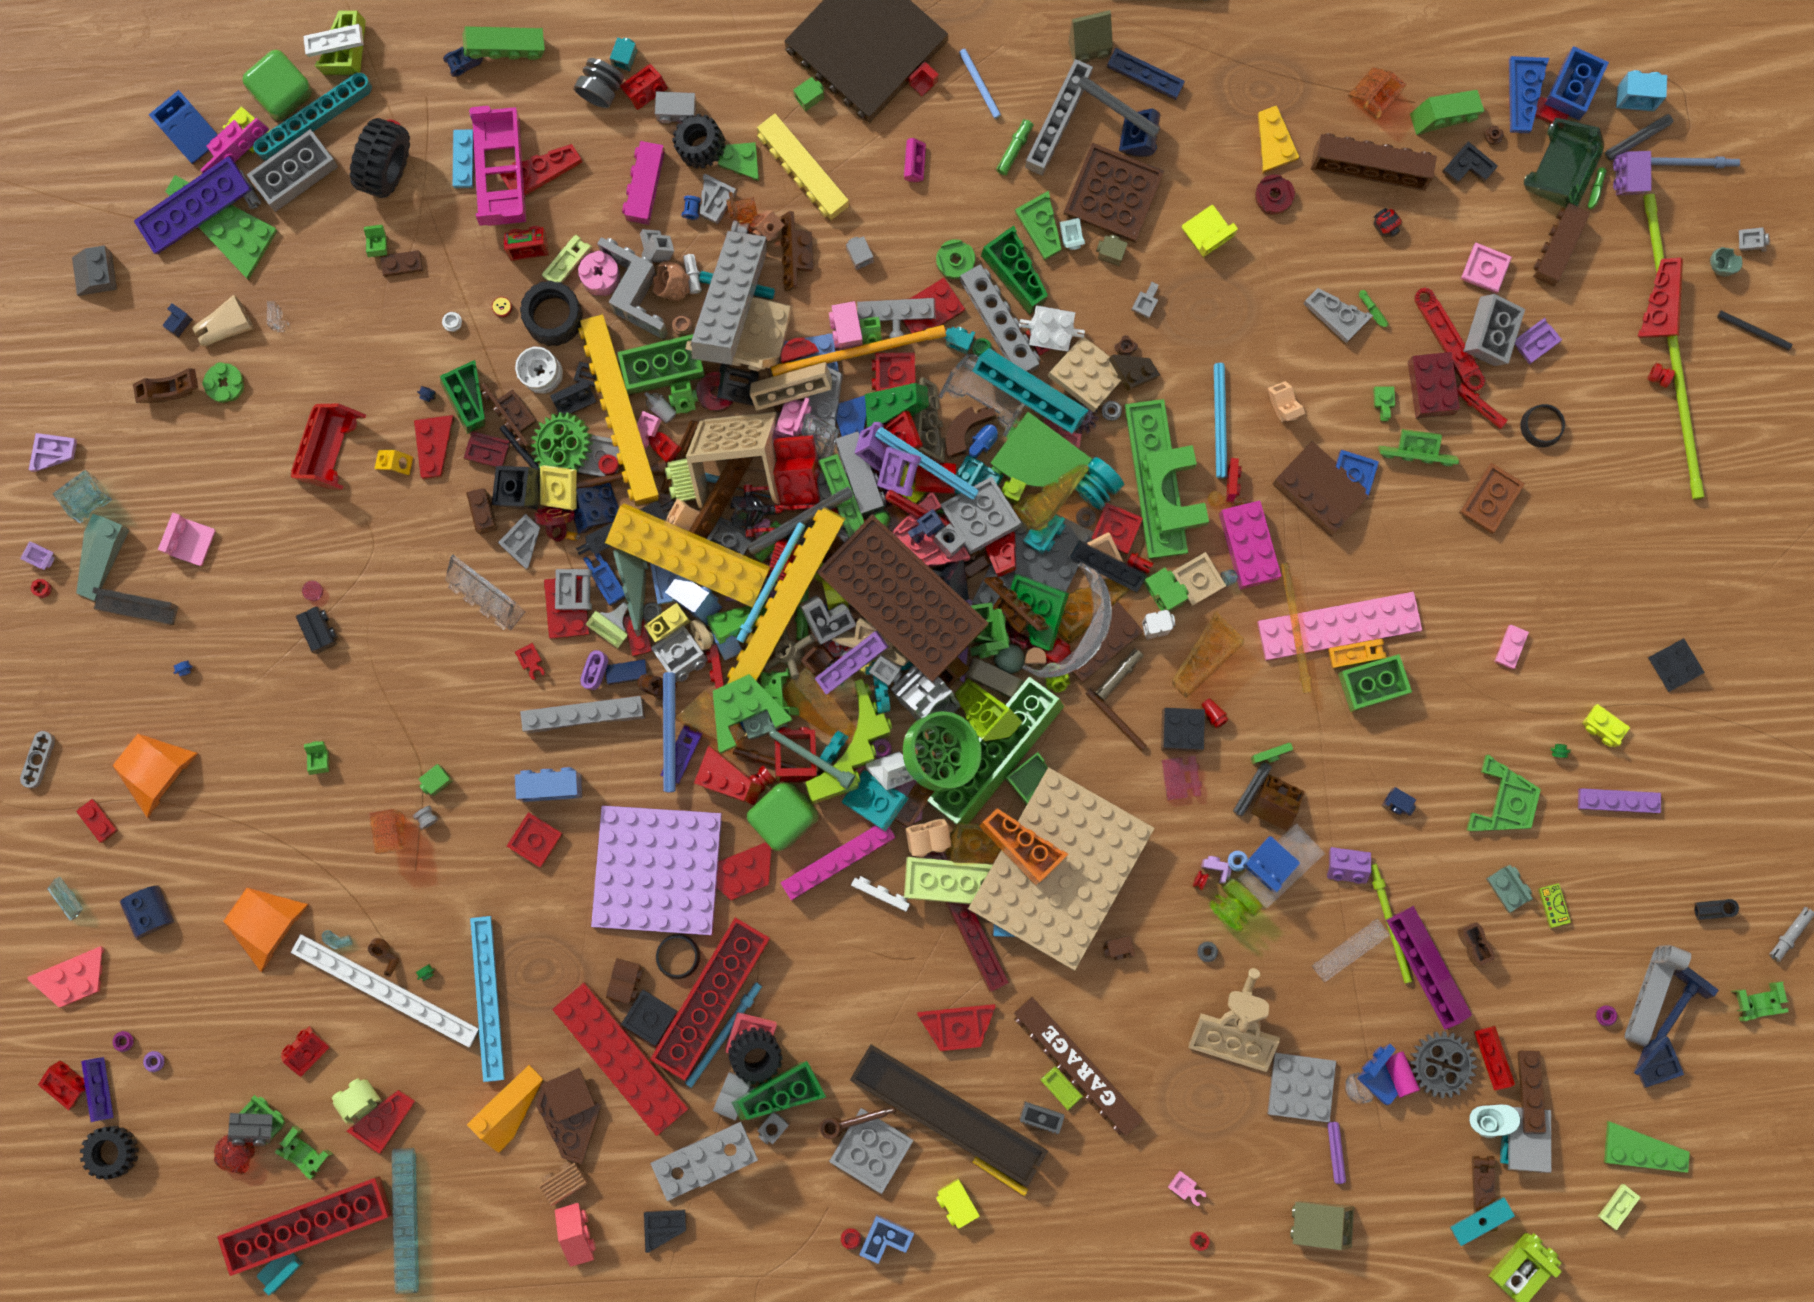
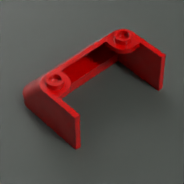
[291,403,366,490]

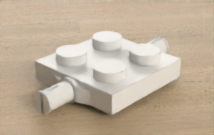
[1019,306,1085,351]

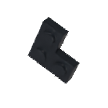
[1442,141,1498,184]

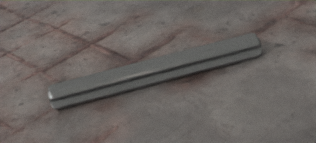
[1078,76,1160,138]

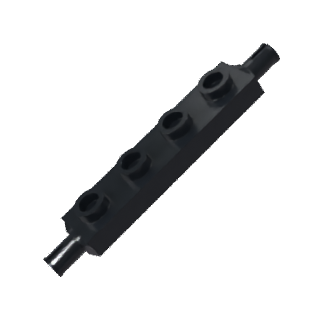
[576,500,674,555]

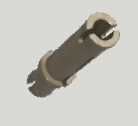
[1095,648,1144,701]

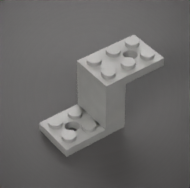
[597,237,668,340]
[650,1122,758,1201]

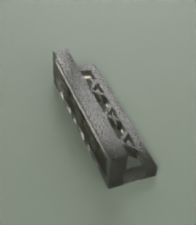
[92,587,178,626]

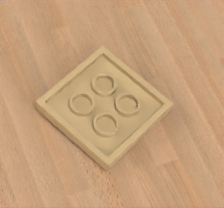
[1048,337,1121,412]

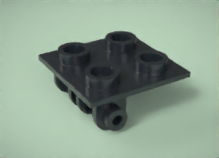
[1648,638,1705,692]

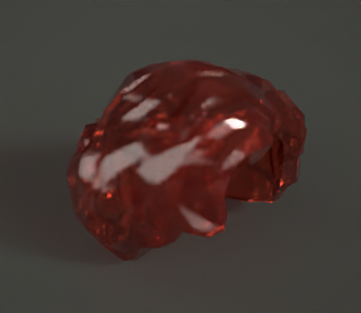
[214,1134,255,1175]

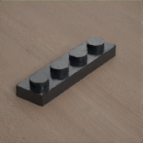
[1069,539,1147,592]

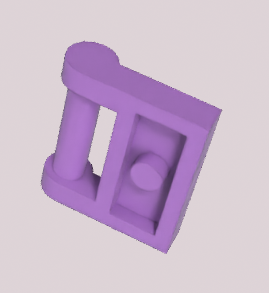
[877,447,921,496]

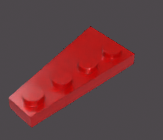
[499,144,583,196]
[1638,257,1683,338]

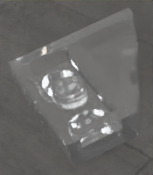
[801,413,839,460]

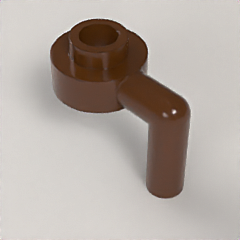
[368,938,399,977]

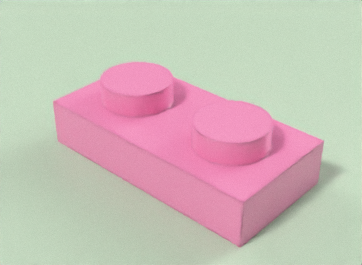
[1494,625,1529,669]

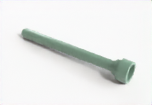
[769,730,855,789]

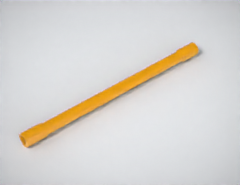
[771,325,946,377]

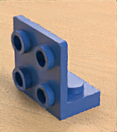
[1243,836,1300,893]

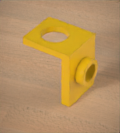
[374,450,413,475]

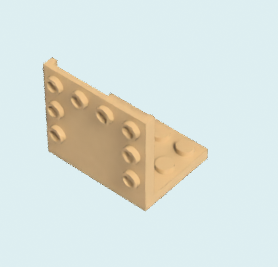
[686,297,792,371]

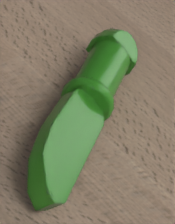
[1588,167,1607,209]
[1359,290,1389,327]

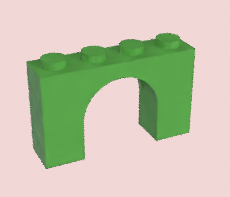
[1142,445,1209,535]

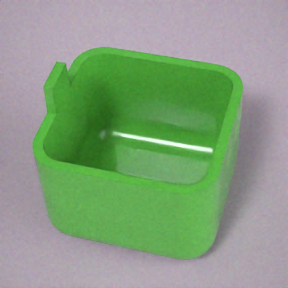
[242,50,312,121]
[747,782,819,851]

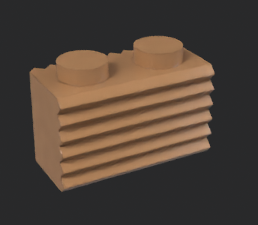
[539,1161,589,1206]

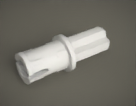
[683,254,702,294]

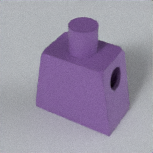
[855,422,890,472]

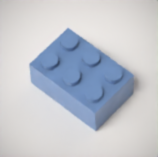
[515,767,582,802]

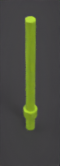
[1371,864,1412,983]

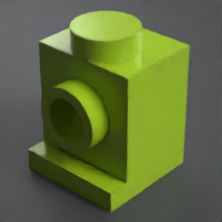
[1001,477,1026,506]

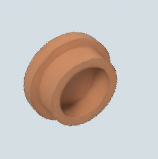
[672,315,692,335]

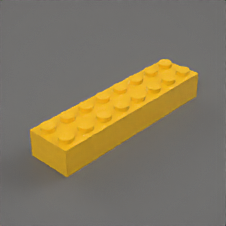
[605,503,771,607]

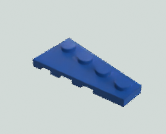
[1509,56,1549,133]

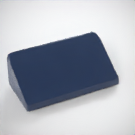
[606,659,647,685]

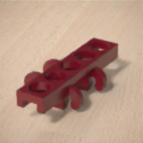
[1005,624,1044,650]

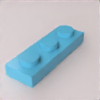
[453,130,474,188]

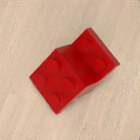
[773,435,821,506]

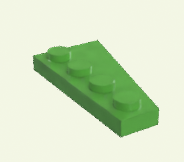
[1604,1121,1690,1173]

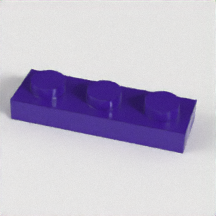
[81,1057,113,1122]

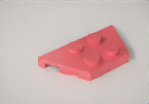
[27,946,104,1008]

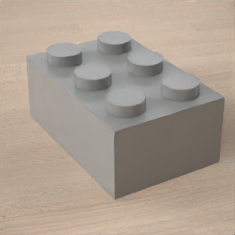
[1464,294,1525,366]

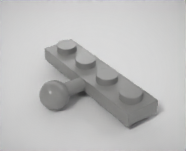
[857,298,936,339]

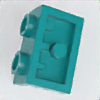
[1023,508,1066,555]

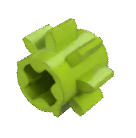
[1045,668,1070,693]

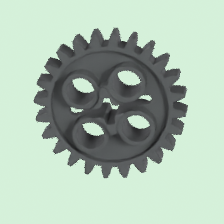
[1409,1031,1477,1098]

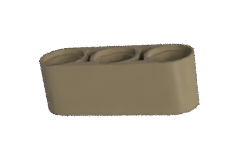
[965,658,1024,699]

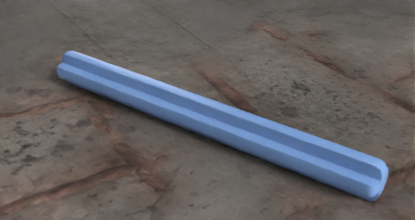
[663,672,675,792]

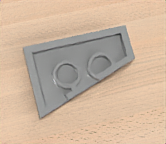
[1303,288,1373,343]
[805,367,843,436]

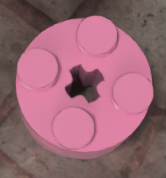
[578,251,620,296]

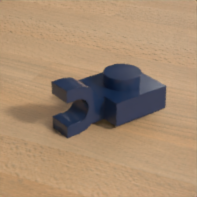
[908,509,945,544]

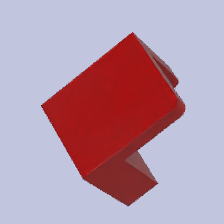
[908,61,939,96]

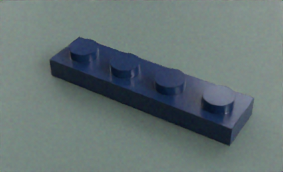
[1107,48,1185,100]

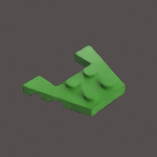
[713,674,792,754]
[1466,755,1541,831]

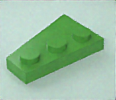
[1015,191,1061,261]
[707,604,768,644]

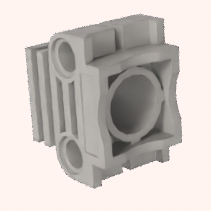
[891,665,960,720]

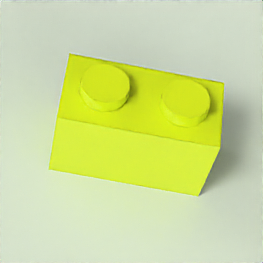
[936,1178,980,1229]

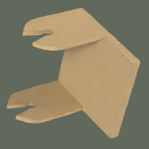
[686,412,780,510]

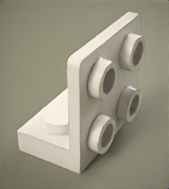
[866,752,915,790]

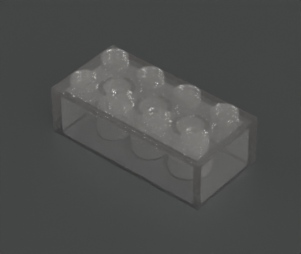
[1236,824,1325,910]

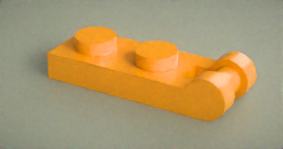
[1328,639,1387,669]

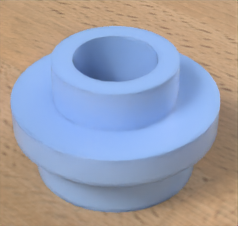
[1228,851,1248,871]

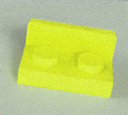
[1582,704,1630,748]

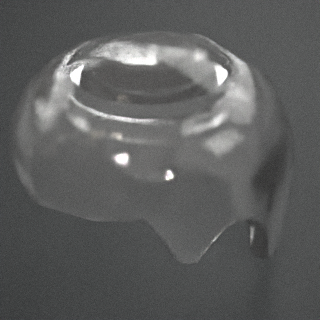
[1345,1072,1374,1104]

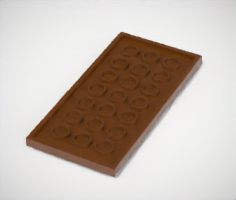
[817,514,989,683]

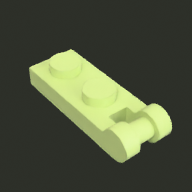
[542,235,592,283]

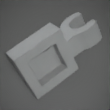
[1132,282,1159,319]

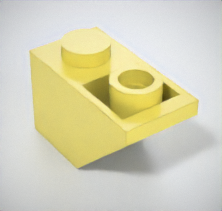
[644,603,691,642]

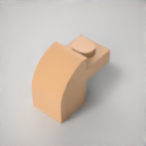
[1267,381,1305,422]

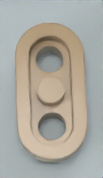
[690,619,713,650]

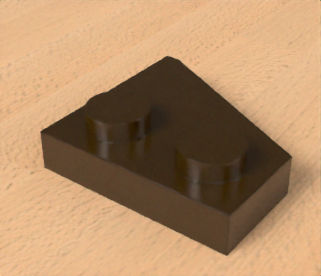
[1109,354,1160,391]

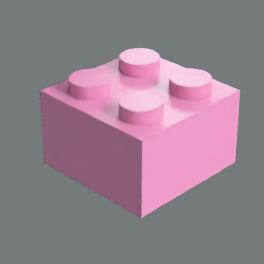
[829,301,863,351]

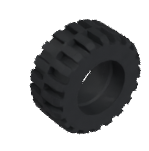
[349,118,410,198]

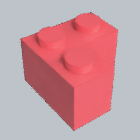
[555,1203,596,1267]

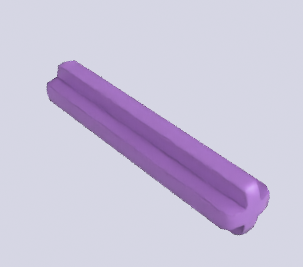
[1327,1122,1346,1184]

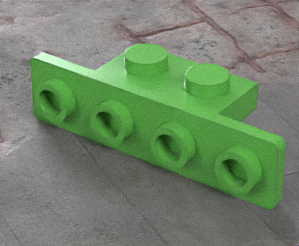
[1378,429,1459,466]

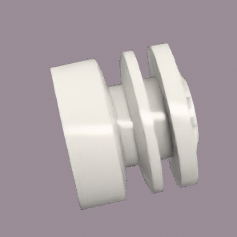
[515,347,563,394]

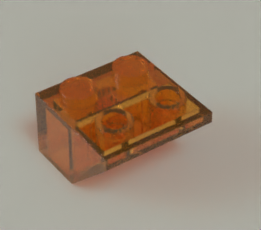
[1348,67,1407,120]

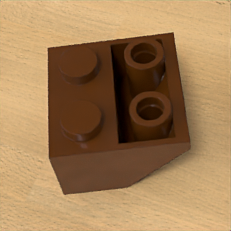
[1251,774,1305,831]

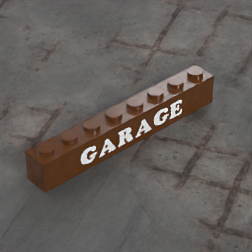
[1014,997,1144,1136]

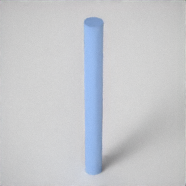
[959,49,1001,119]

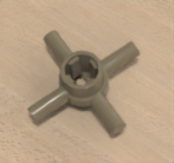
[764,629,815,679]

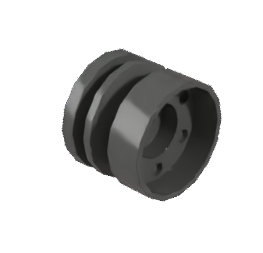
[573,58,624,109]

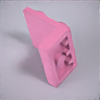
[158,513,216,566]

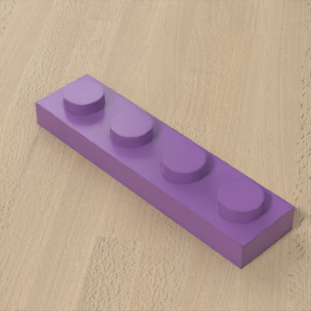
[815,631,889,695]
[1578,788,1661,813]

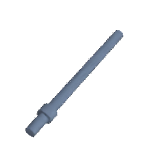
[1651,156,1740,168]

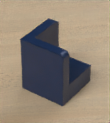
[163,303,193,338]

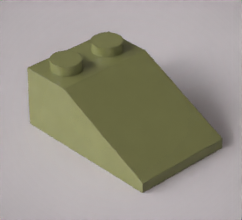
[1068,10,1113,63]

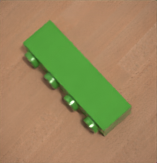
[462,26,545,60]

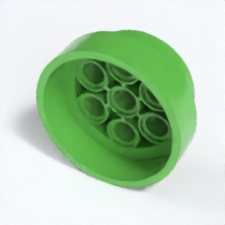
[903,711,981,791]

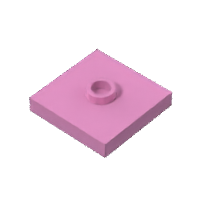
[1461,243,1512,294]

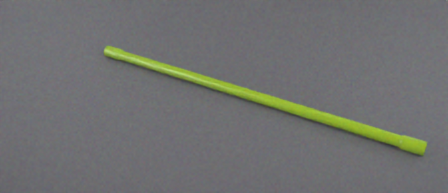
[1643,194,1705,500]

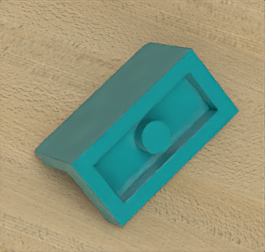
[257,1253,303,1296]

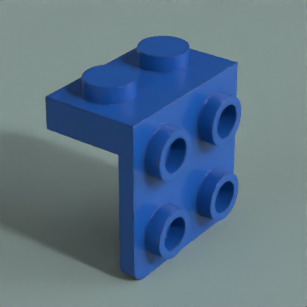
[1357,1044,1398,1105]

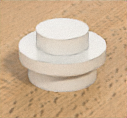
[442,312,462,332]

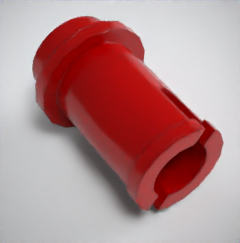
[1127,553,1153,574]

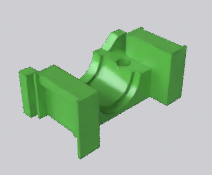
[761,668,799,716]
[1731,982,1789,1021]
[275,1126,334,1180]

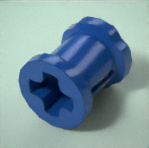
[681,195,701,220]

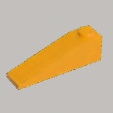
[467,1065,544,1153]

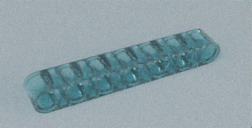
[392,1148,419,1294]

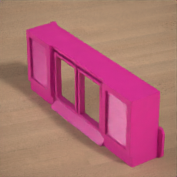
[469,106,526,226]

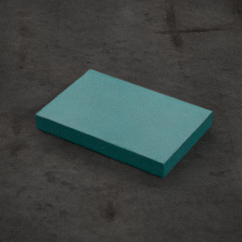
[841,769,909,832]

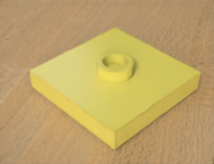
[540,465,577,510]

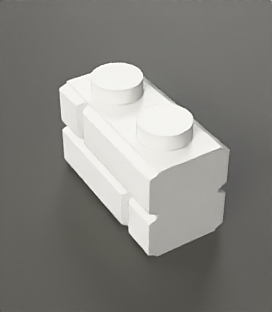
[1142,610,1175,640]

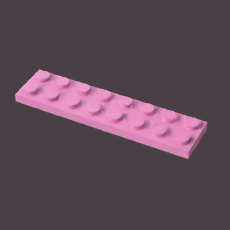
[1257,592,1422,661]

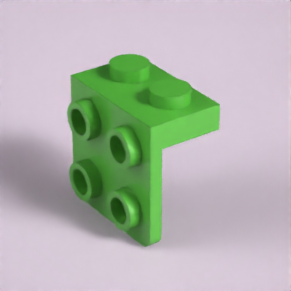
[970,609,1009,659]

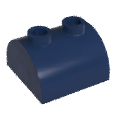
[1119,108,1161,157]
[120,885,174,940]

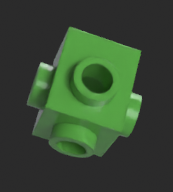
[669,380,698,414]

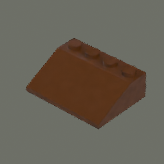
[1273,441,1371,536]

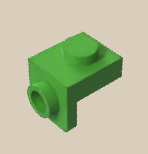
[364,225,387,257]
[304,741,329,775]

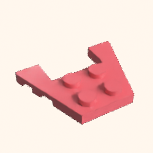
[892,492,971,567]

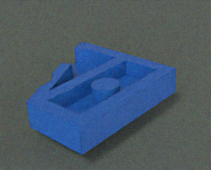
[836,396,866,437]

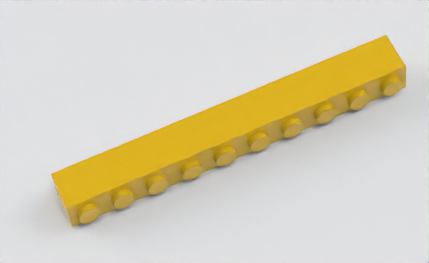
[578,315,659,507]
[727,507,846,684]

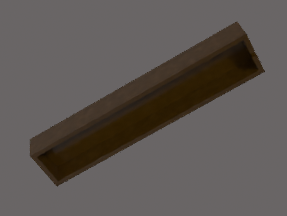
[850,1044,1048,1187]

